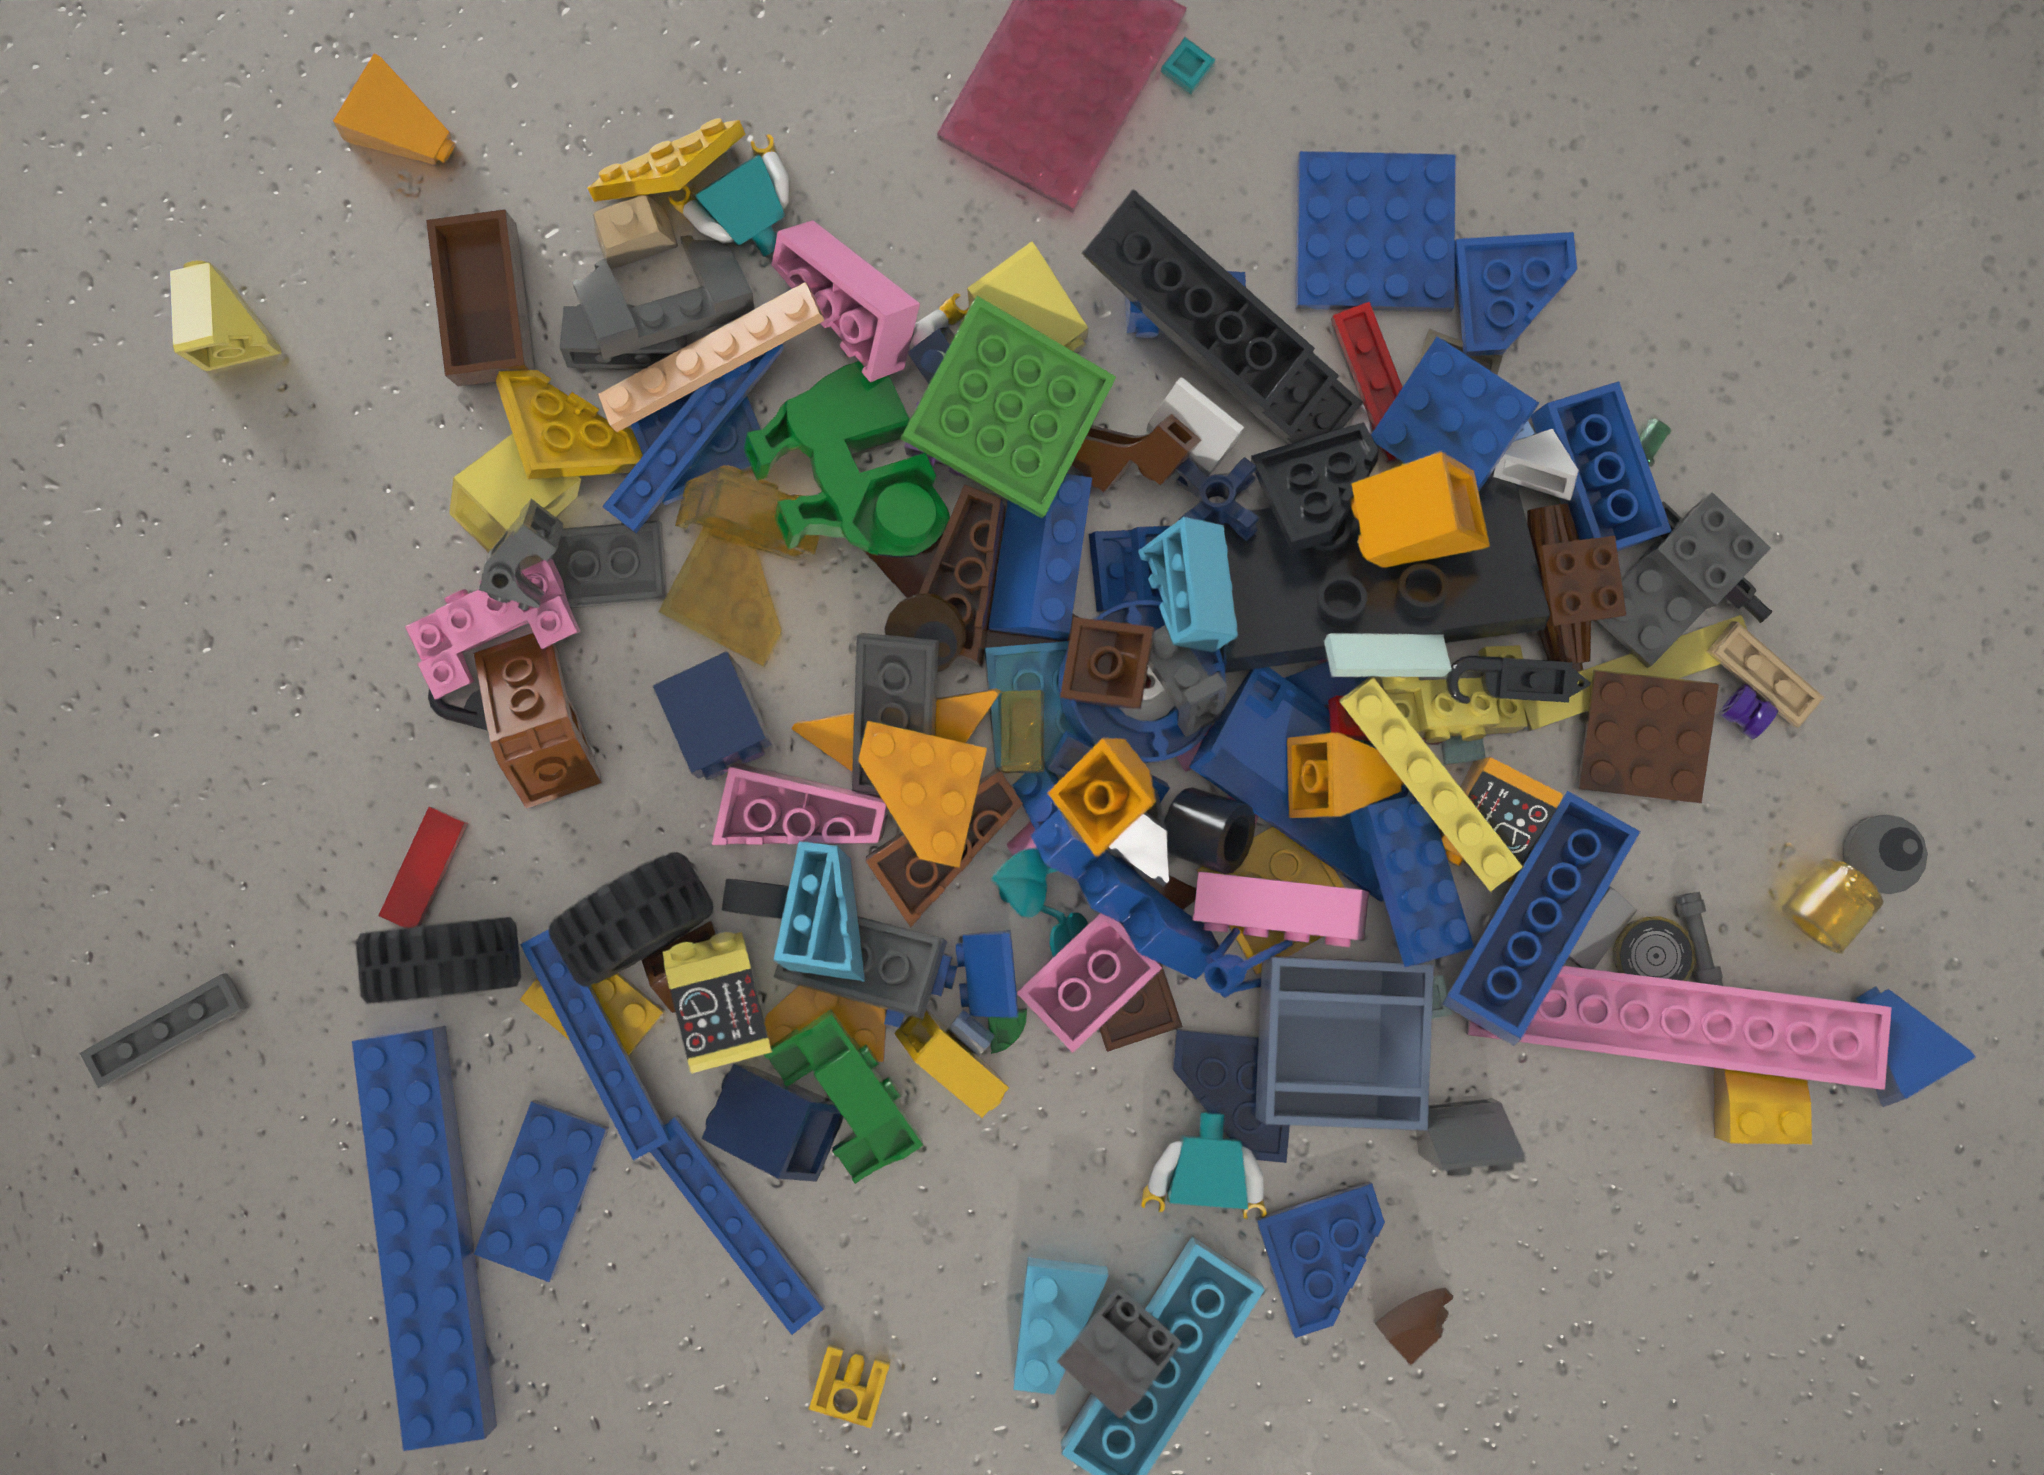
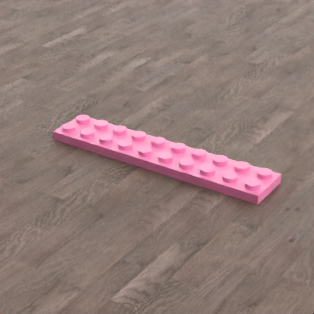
[1467,966,1891,1090]

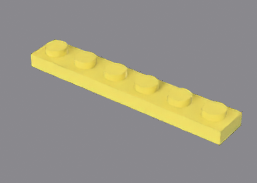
[1339,677,1523,892]

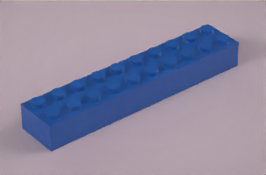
[352,1026,497,1451]

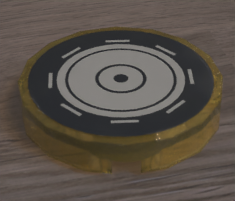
[1612,916,1696,981]

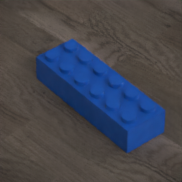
[1442,791,1641,1046]

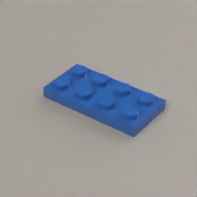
[1357,795,1474,968]
[474,1100,609,1282]

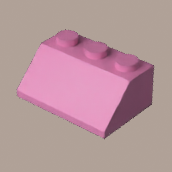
[1016,913,1162,1053]

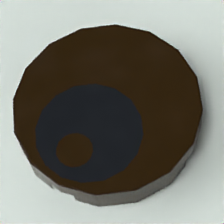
[885,593,966,672]

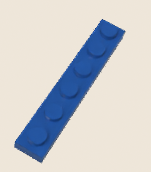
[602,344,785,533]
[520,929,672,1161]
[650,1116,825,1335]

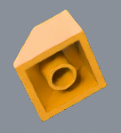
[1047,738,1156,856]

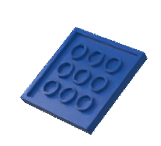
[1296,151,1456,312]

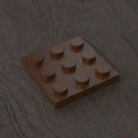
[1578,670,1719,804]

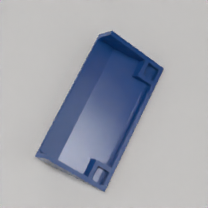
[1189,667,1413,902]

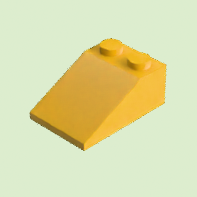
[1714,1068,1812,1144]

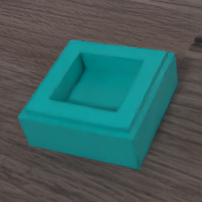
[1161,37,1216,95]

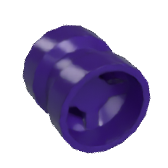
[1719,684,1778,740]

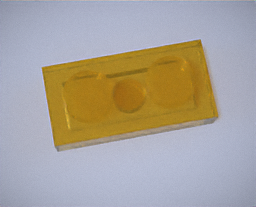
[1001,690,1044,774]

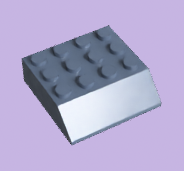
[1255,956,1434,1131]

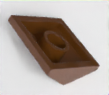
[1060,617,1155,709]

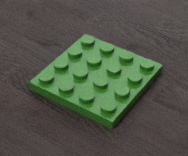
[900,296,1116,518]

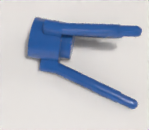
[1204,928,1293,998]

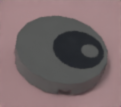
[1843,815,1928,894]

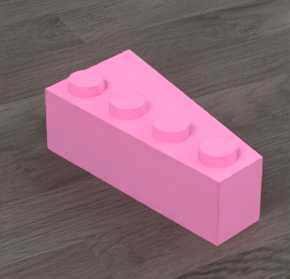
[712,763,889,845]
[1193,872,1369,947]

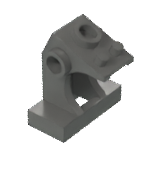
[479,499,564,610]

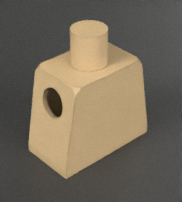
[593,195,678,270]

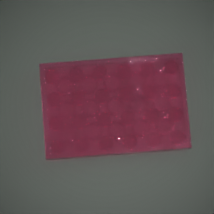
[937,0,1187,213]

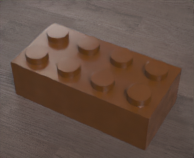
[426,209,535,387]

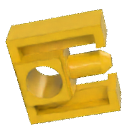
[809,1345,890,1428]

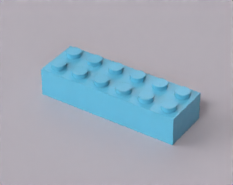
[1061,1236,1265,1475]

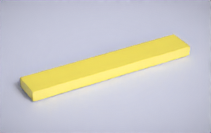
[1523,615,1747,731]

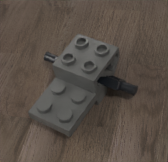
[1597,492,1773,668]

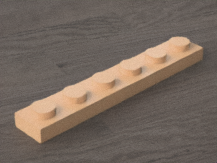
[598,282,825,432]

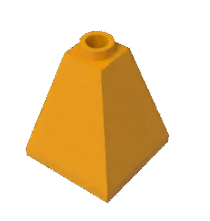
[333,53,456,165]
[1287,733,1404,818]

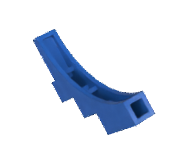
[1012,759,1219,980]

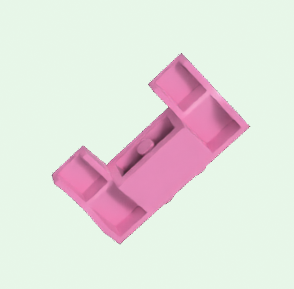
[405,559,581,699]

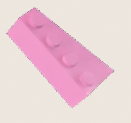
[772,220,920,382]

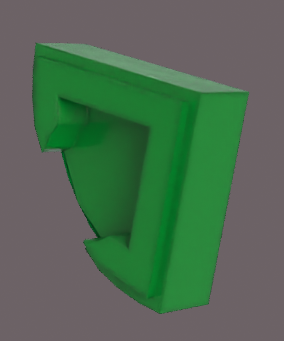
[987,1009,1027,1054]

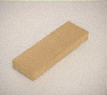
[1707,621,1824,728]

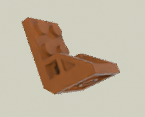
[474,633,602,809]

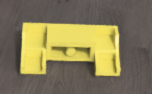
[1374,645,1528,743]

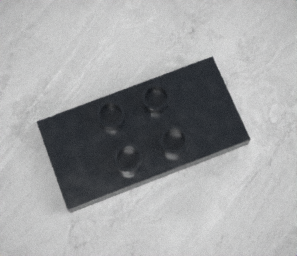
[1221,477,1550,673]

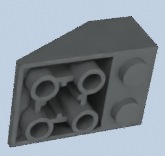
[1416,1098,1526,1177]

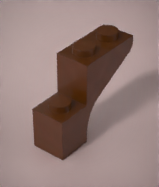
[1072,414,1201,493]

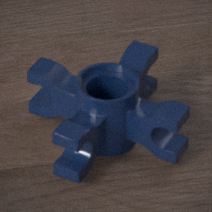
[1177,457,1259,541]

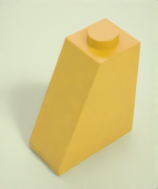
[894,1009,1009,1118]

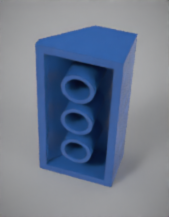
[1530,381,1672,552]
[988,474,1092,641]

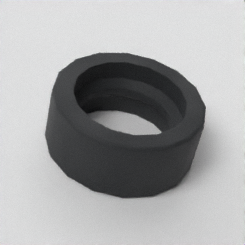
[722,878,789,919]

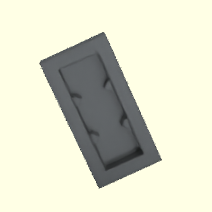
[1149,625,1227,737]

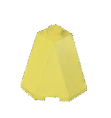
[170,260,281,372]

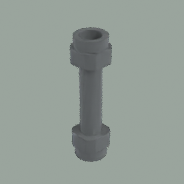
[1676,892,1723,986]

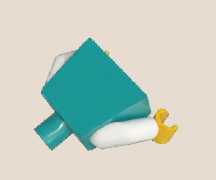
[668,134,789,257]
[1141,1113,1267,1219]

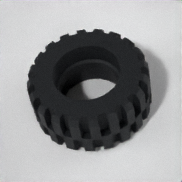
[549,852,713,987]
[355,917,522,1004]

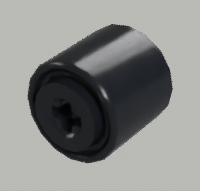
[1164,787,1255,875]

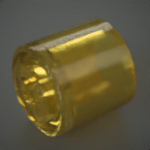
[1782,858,1884,954]

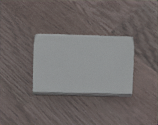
[1568,886,1637,970]

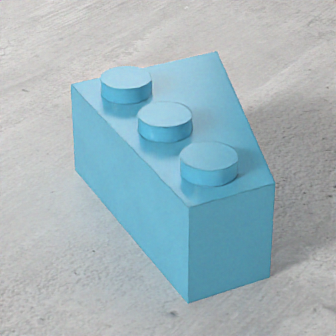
[1138,517,1238,652]
[774,841,865,981]
[1013,1257,1109,1395]

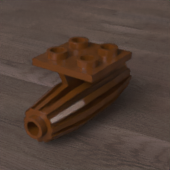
[1527,504,1627,672]

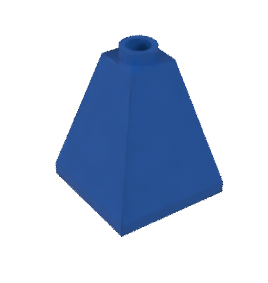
[1855,986,1976,1107]

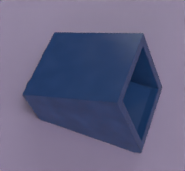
[652,651,772,780]
[701,1063,844,1182]

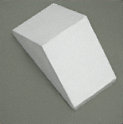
[1493,429,1579,501]

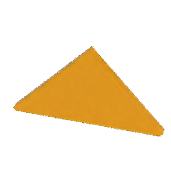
[791,688,1001,771]

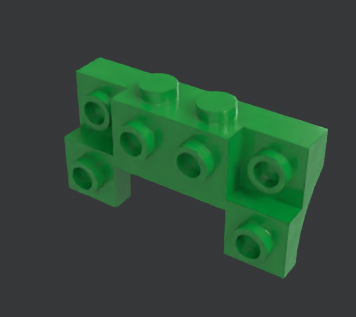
[763,1009,924,1184]

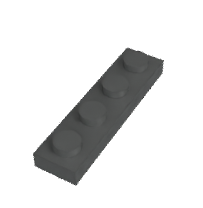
[80,973,246,1088]

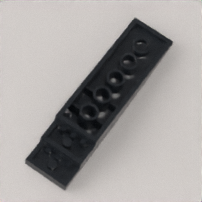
[1081,189,1363,444]

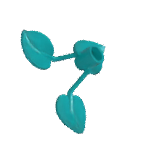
[991,848,1089,957]

